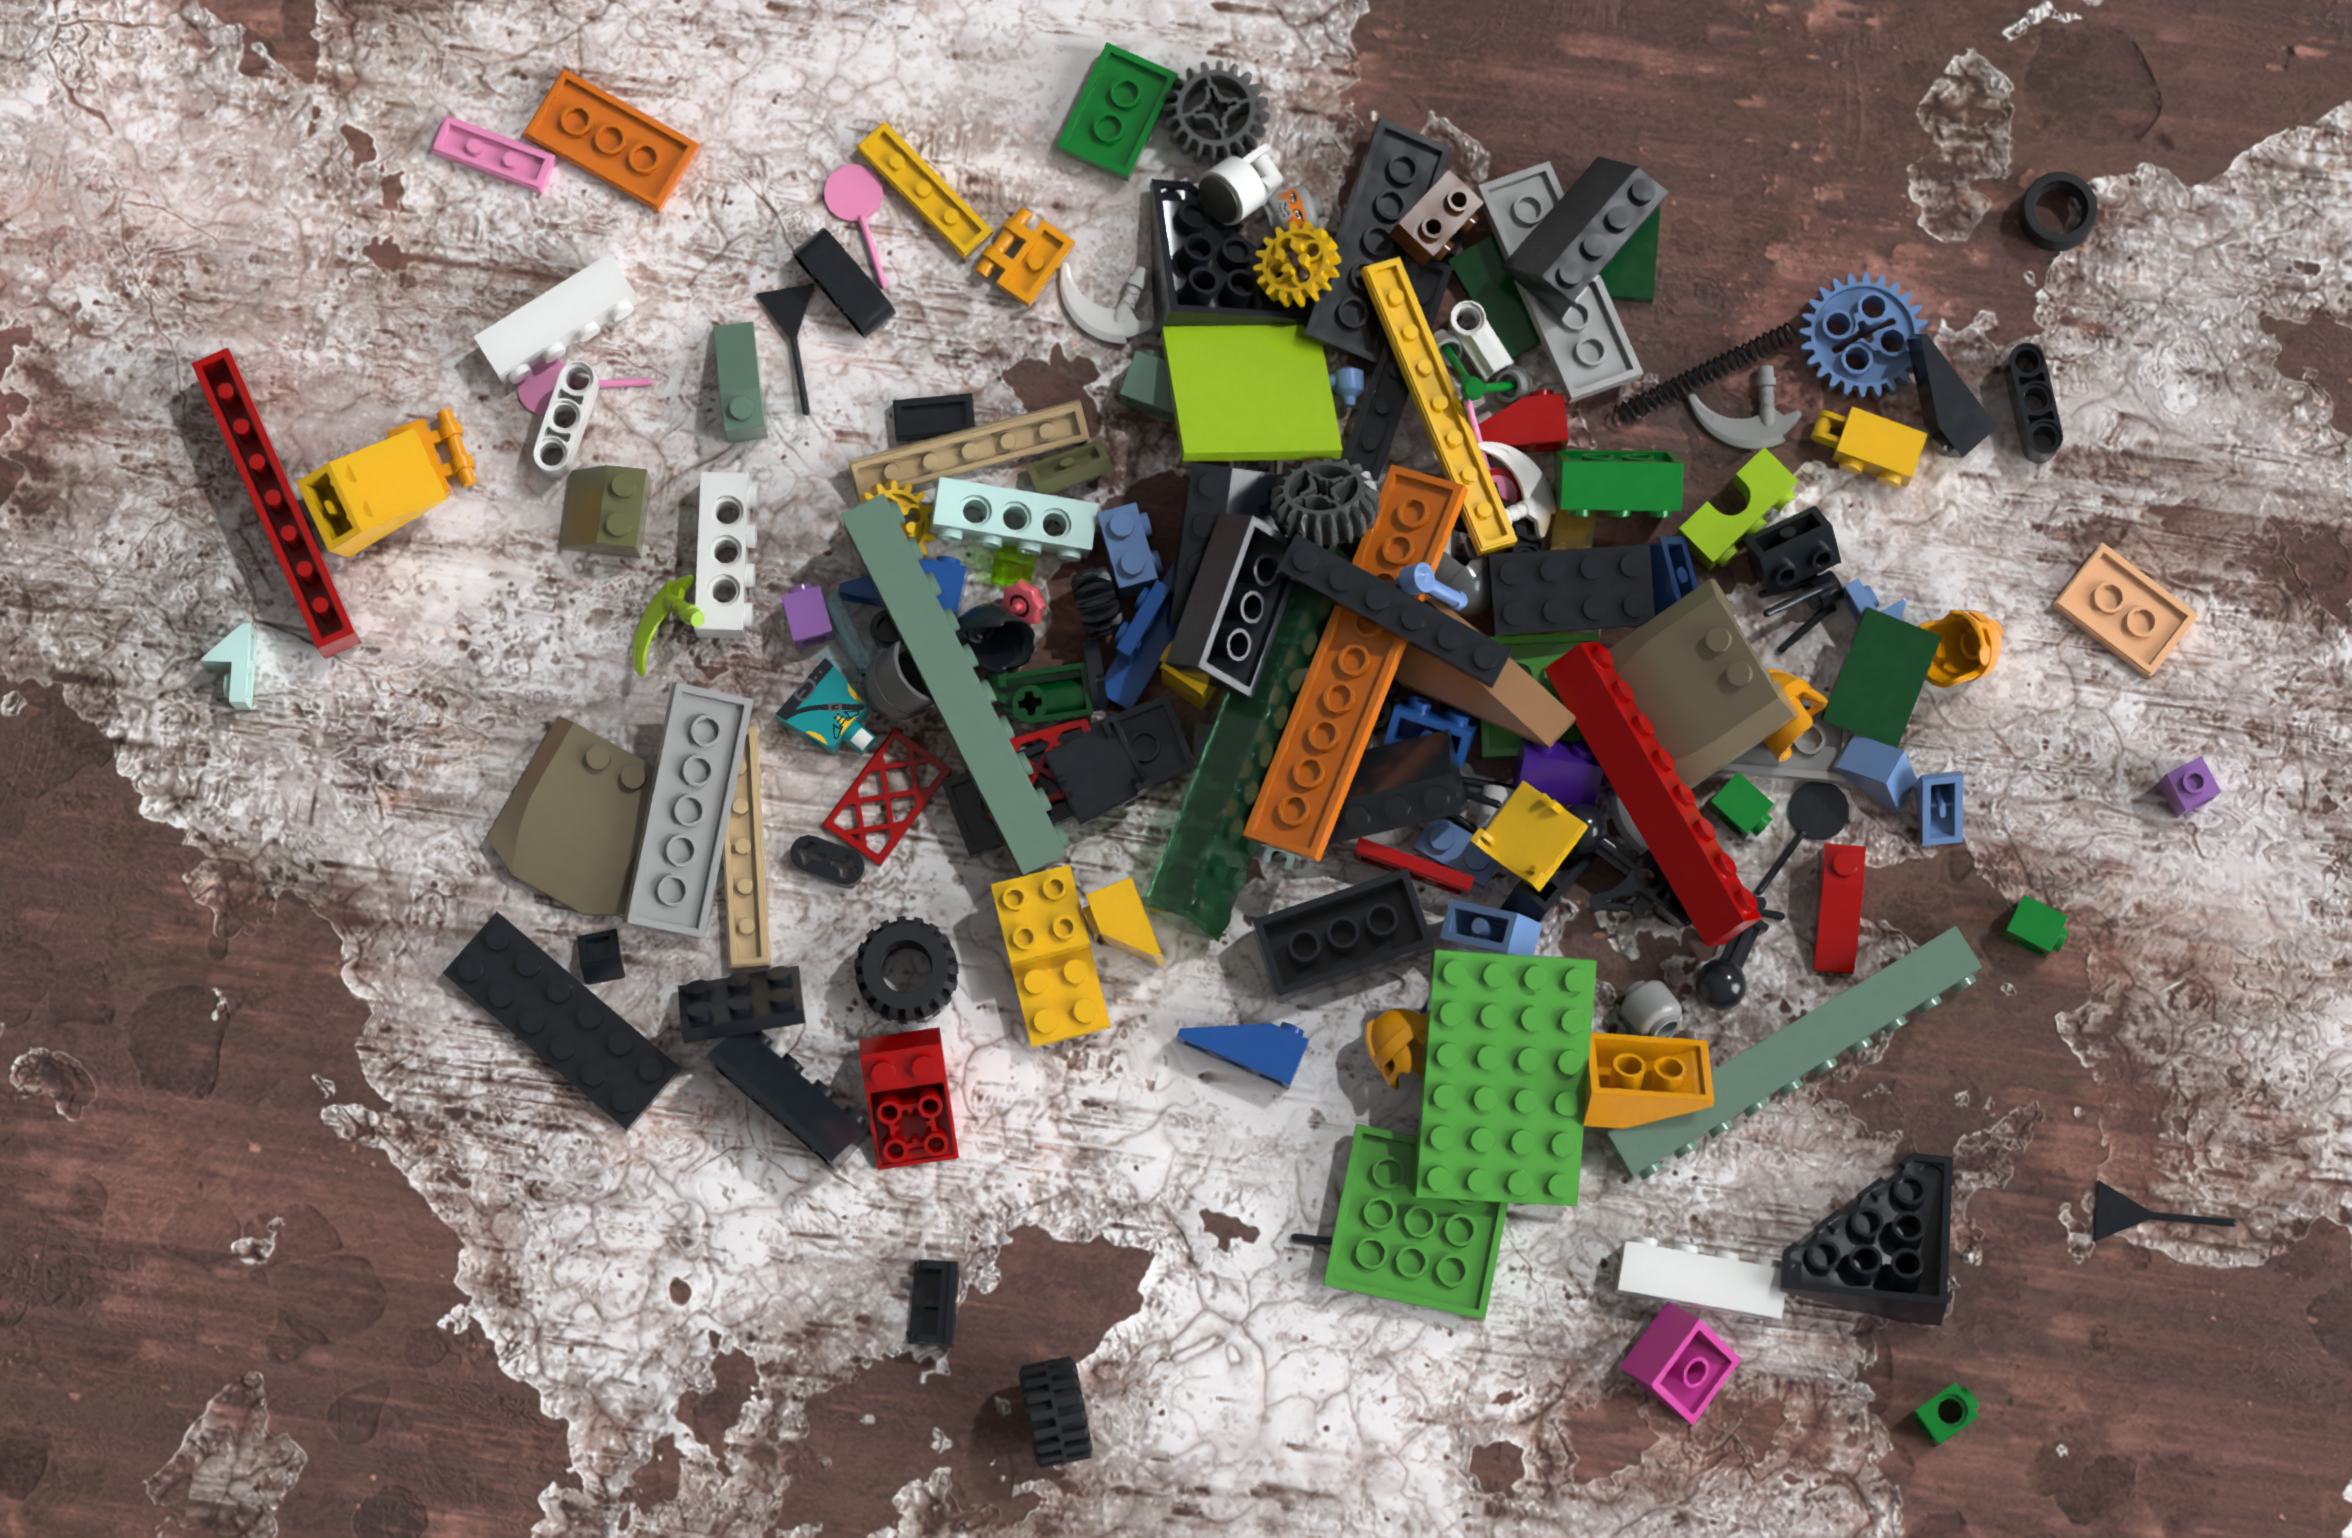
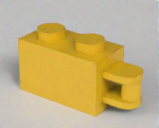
[1810,407,1928,488]

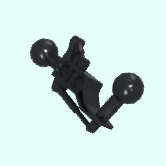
[1565,803,1769,1011]

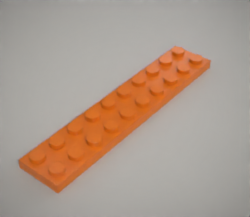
[1242,464,1468,863]

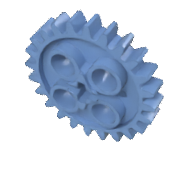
[1798,272,1928,402]

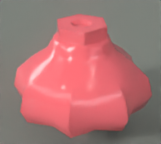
[1000,579,1046,626]

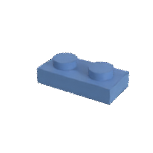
[1413,818,1498,889]

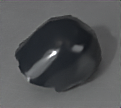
[955,603,1035,675]

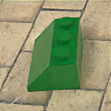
[1554,449,1684,518]

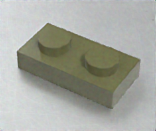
[1025,439,1113,495]

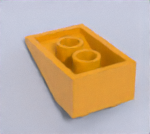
[1583,1032,1714,1129]

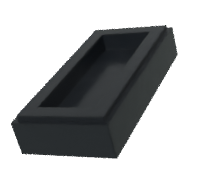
[893,393,975,442]

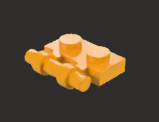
[974,207,1075,308]
[386,408,477,496]

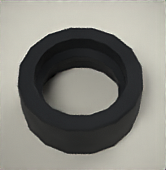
[2018,171,2098,252]

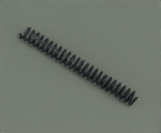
[1613,322,1798,424]

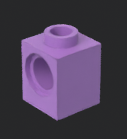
[781,583,835,650]
[2158,756,2221,818]

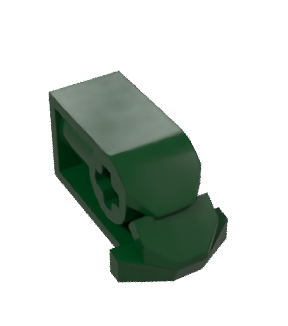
[985,662,1093,724]

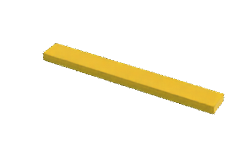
[1360,257,1518,556]

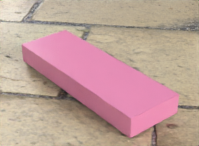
[430,115,557,195]

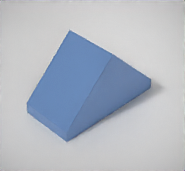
[1832,734,1917,814]
[1913,771,1963,846]

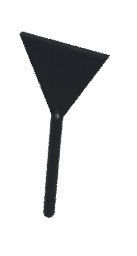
[756,283,814,416]
[2094,1180,2237,1241]

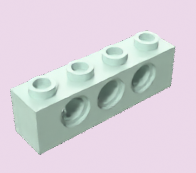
[929,477,1099,562]

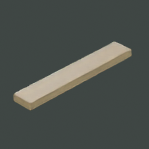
[847,399,1090,501]
[723,726,771,970]

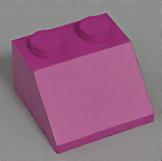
[1619,1301,1741,1425]

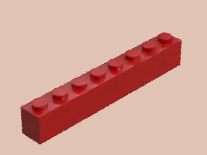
[191,347,362,659]
[1544,642,1762,947]

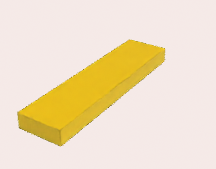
[856,121,994,261]

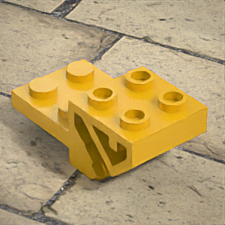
[990,864,1111,1049]

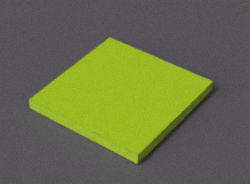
[1161,325,1343,462]

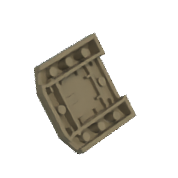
[1608,579,1799,789]
[487,716,655,918]

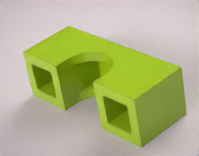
[1676,447,1799,571]

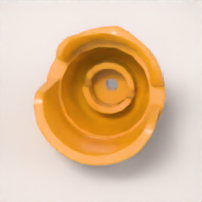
[1918,609,2004,688]
[1763,669,1828,763]
[1364,1008,1427,1091]

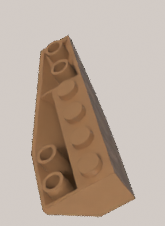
[1393,594,1576,749]

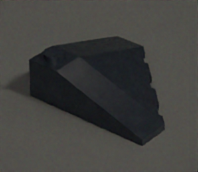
[1150,179,1313,338]
[1780,1153,1953,1326]

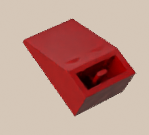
[859,1027,959,1170]

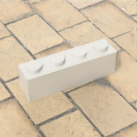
[473,253,639,386]
[1614,1236,1786,1322]

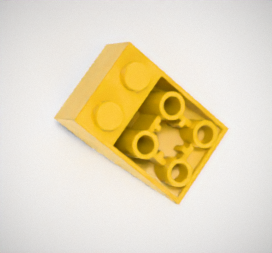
[296,429,448,558]

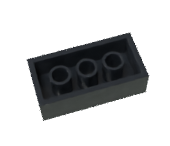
[1252,868,1434,1004]

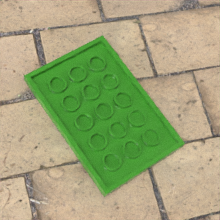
[1413,949,1597,1206]

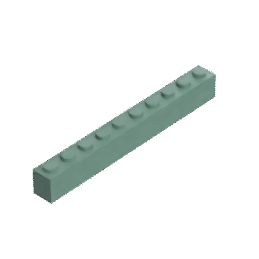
[840,493,1070,876]
[1604,926,1982,1180]

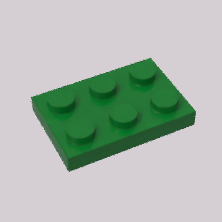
[1057,42,1179,182]

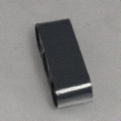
[792,227,896,338]
[2004,343,2063,463]

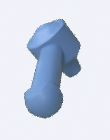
[1328,366,1364,407]
[1394,562,1468,611]

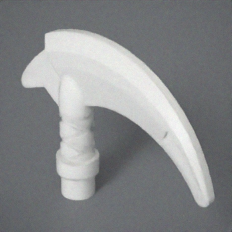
[1060,262,1154,344]
[1478,442,1556,539]

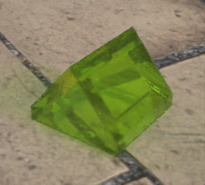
[990,544,1038,586]

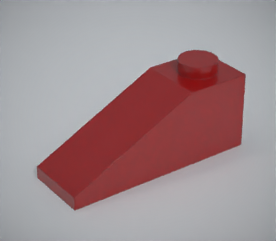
[1478,389,1569,457]
[1813,843,1866,975]

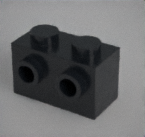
[1743,505,1841,595]

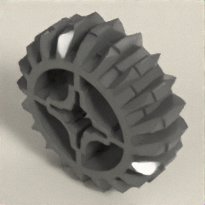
[1162,60,1269,167]
[1270,457,1380,549]

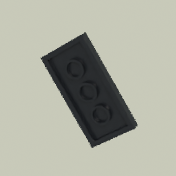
[1487,544,1655,636]

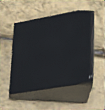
[577,929,625,985]

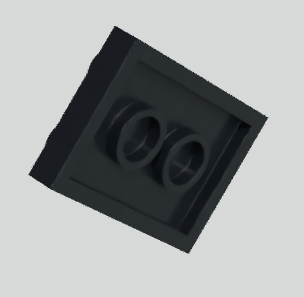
[678,965,806,1044]

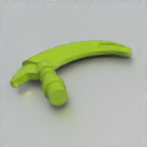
[632,574,705,677]

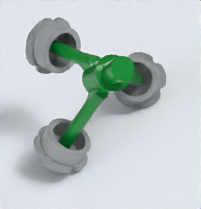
[1432,329,1533,424]

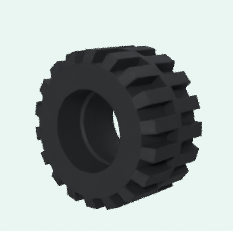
[854,916,959,1025]
[1019,1356,1093,1468]

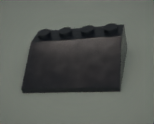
[1166,462,1294,639]

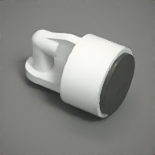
[1198,143,1283,225]

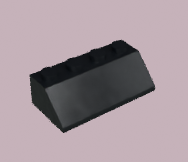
[1500,156,1669,319]
[1165,513,1294,698]
[1326,729,1469,846]
[706,1031,869,1172]

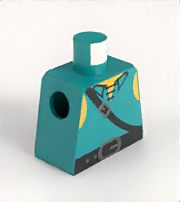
[775,657,877,755]

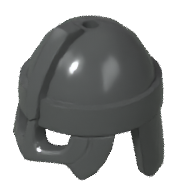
[1434,536,1491,618]
[864,638,934,720]

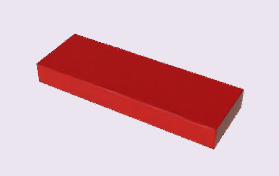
[1353,837,1475,898]

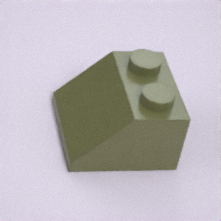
[561,465,651,558]

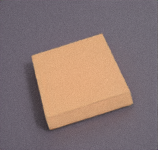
[2052,542,2199,680]

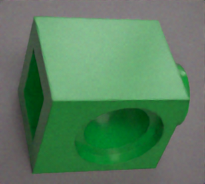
[1707,772,1774,841]
[2000,894,2069,959]
[1910,1382,1980,1447]

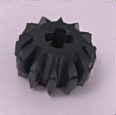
[1071,566,1124,637]

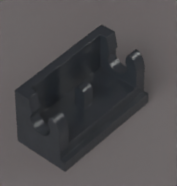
[908,1259,960,1348]

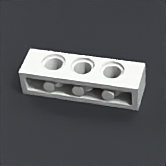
[694,472,759,639]

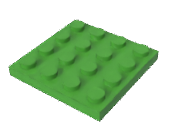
[1322,1123,1508,1321]

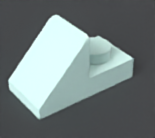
[200,623,257,710]

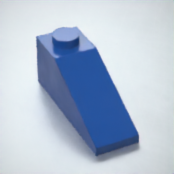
[838,556,968,619]
[1177,1022,1309,1090]

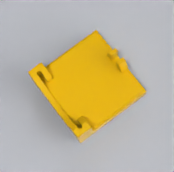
[1470,781,1588,892]

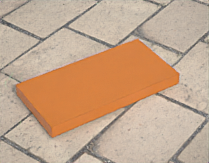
[523,68,700,214]

